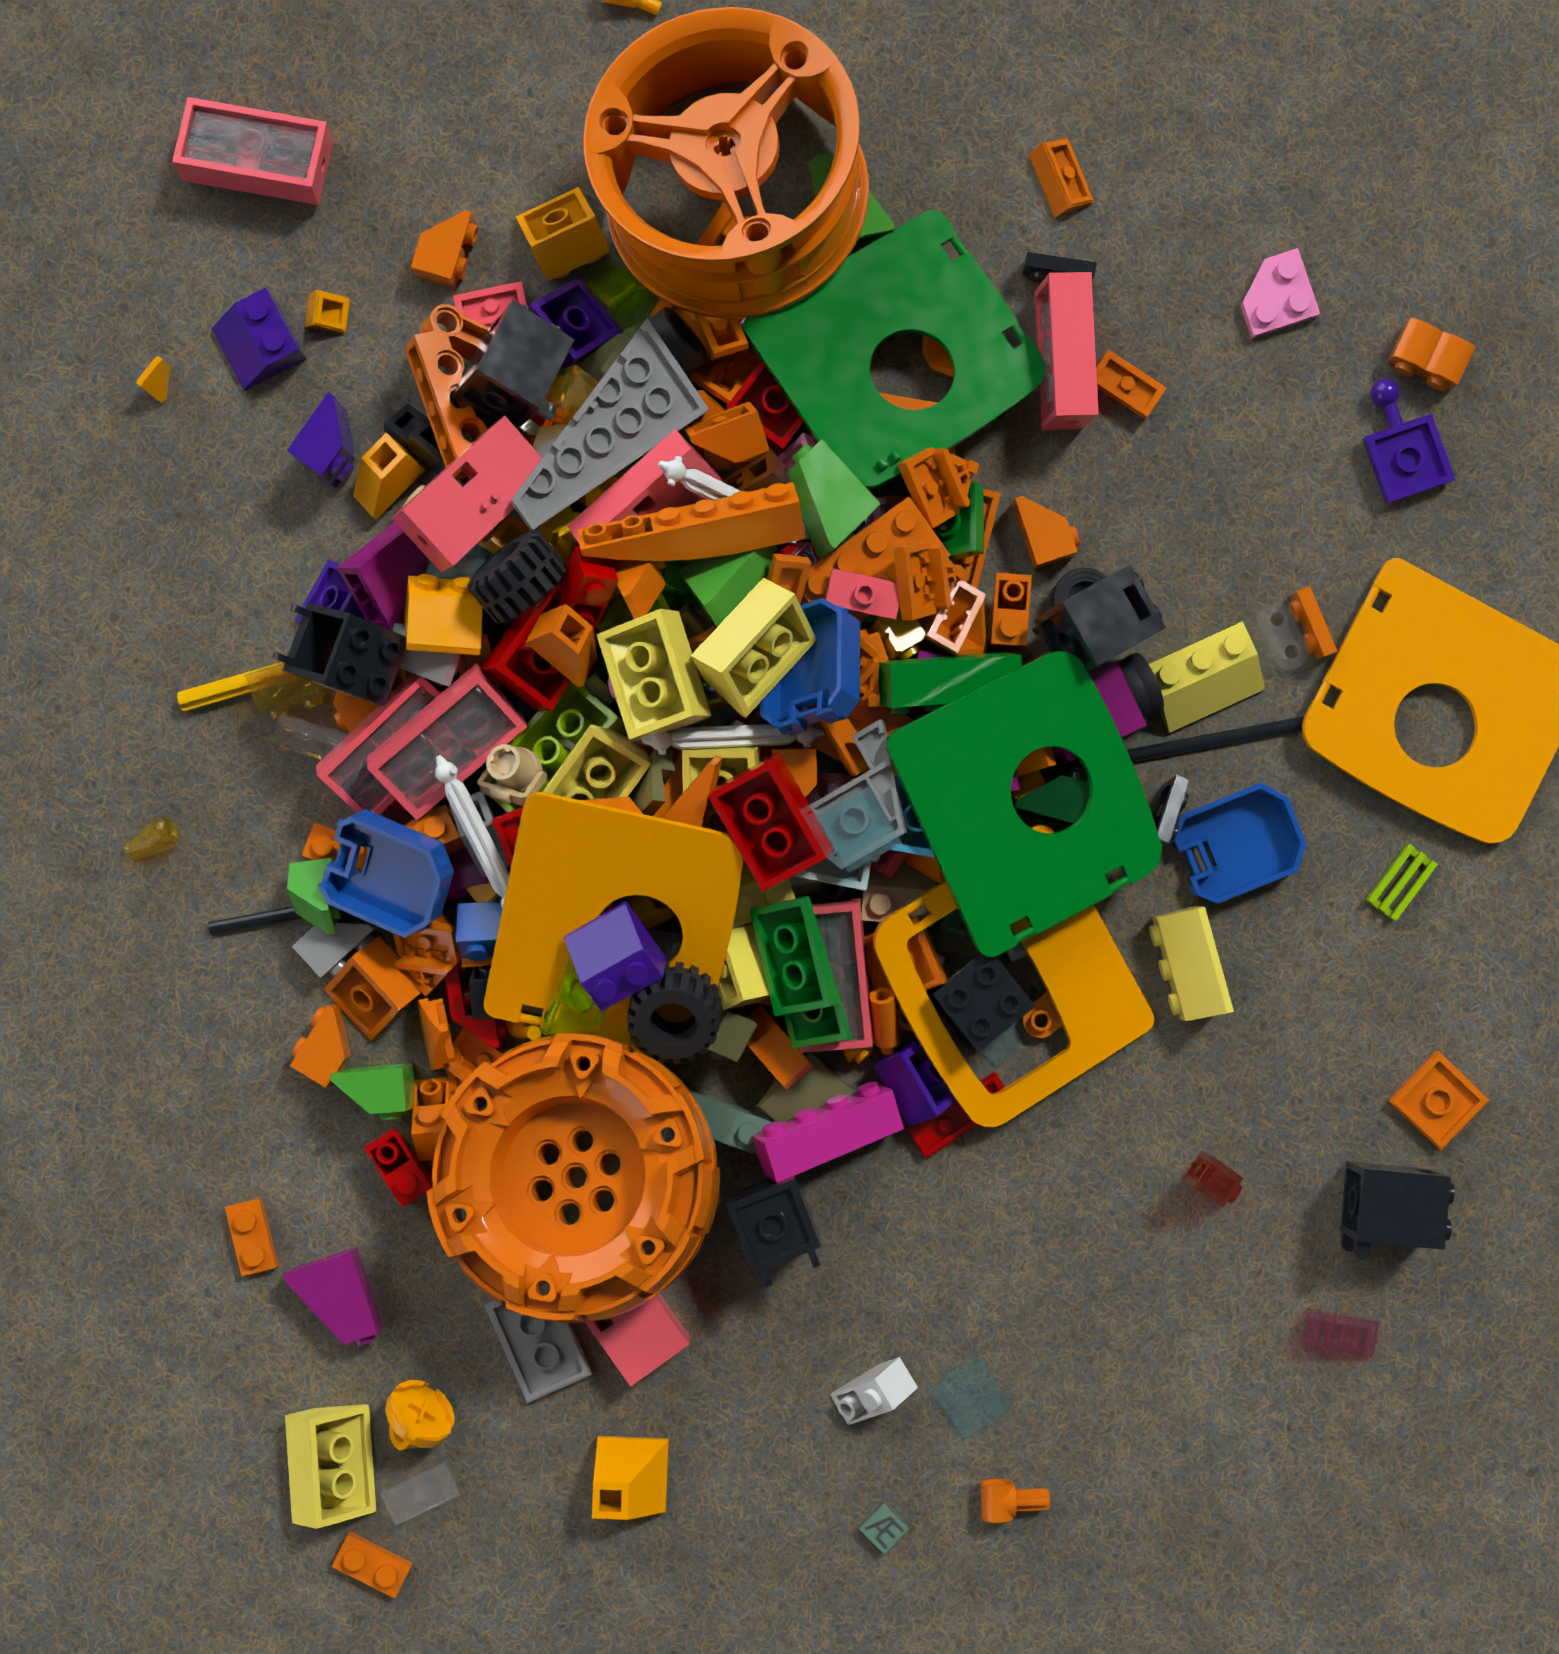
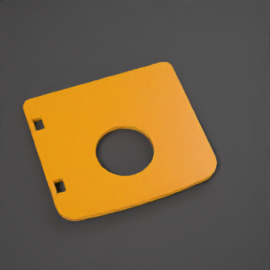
[1301,558,1559,844]
[484,792,743,1049]

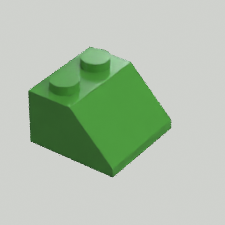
[330,1063,415,1120]

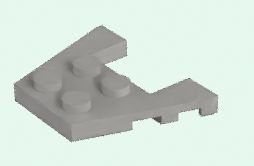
[809,719,907,870]

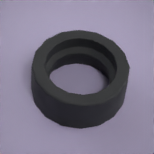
[649,307,708,377]

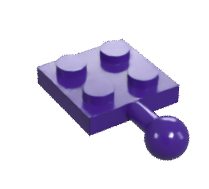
[1362,379,1456,505]

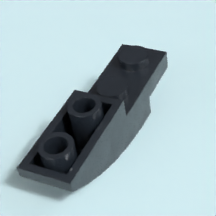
[383,403,470,485]

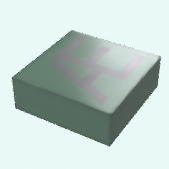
[859,1500,909,1554]

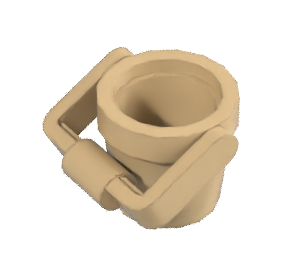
[478,744,547,806]

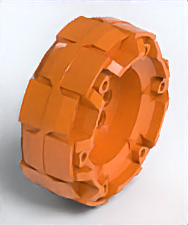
[427,1033,720,1323]

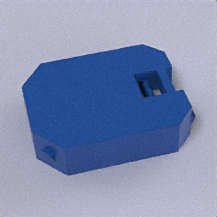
[760,598,860,736]
[1171,783,1306,904]
[318,809,454,938]

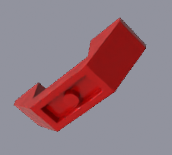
[445,960,508,1048]

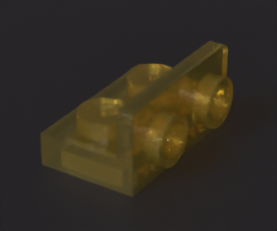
[245,663,331,719]

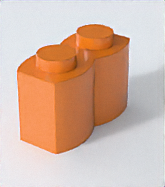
[1388,318,1476,391]

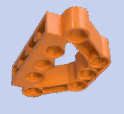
[404,304,553,480]

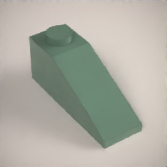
[688,1089,772,1155]

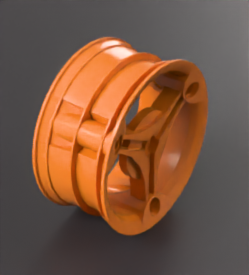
[583,7,869,318]

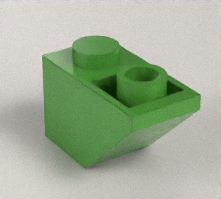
[287,858,342,935]

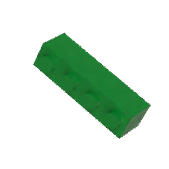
[879,653,1022,714]

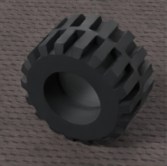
[467,530,567,624]
[627,962,722,1064]

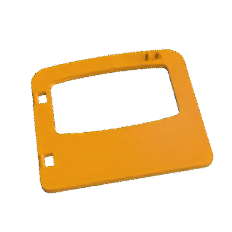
[873,824,1154,1127]

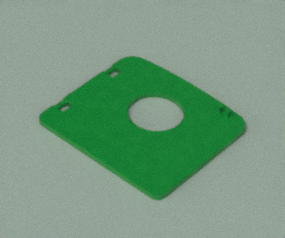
[743,210,1045,489]
[885,651,1162,957]

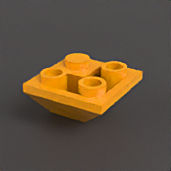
[592,1436,669,1520]

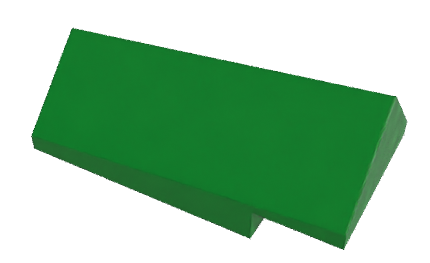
[749,896,852,1049]

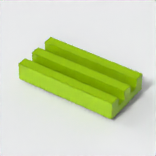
[1365,843,1438,921]

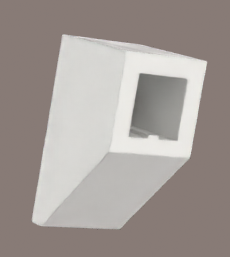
[830,1357,918,1425]

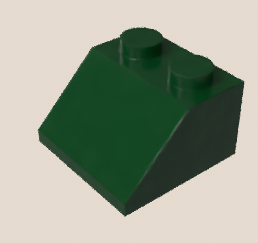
[1012,771,1089,827]

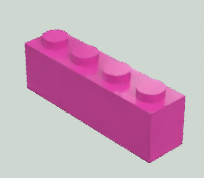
[752,1082,904,1183]

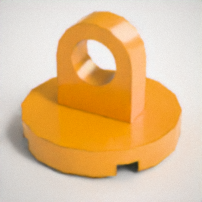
[385,1380,455,1450]

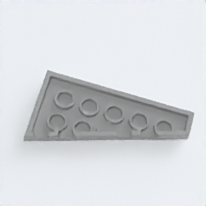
[510,318,709,531]

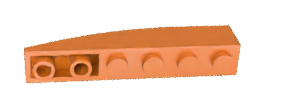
[577,482,806,561]

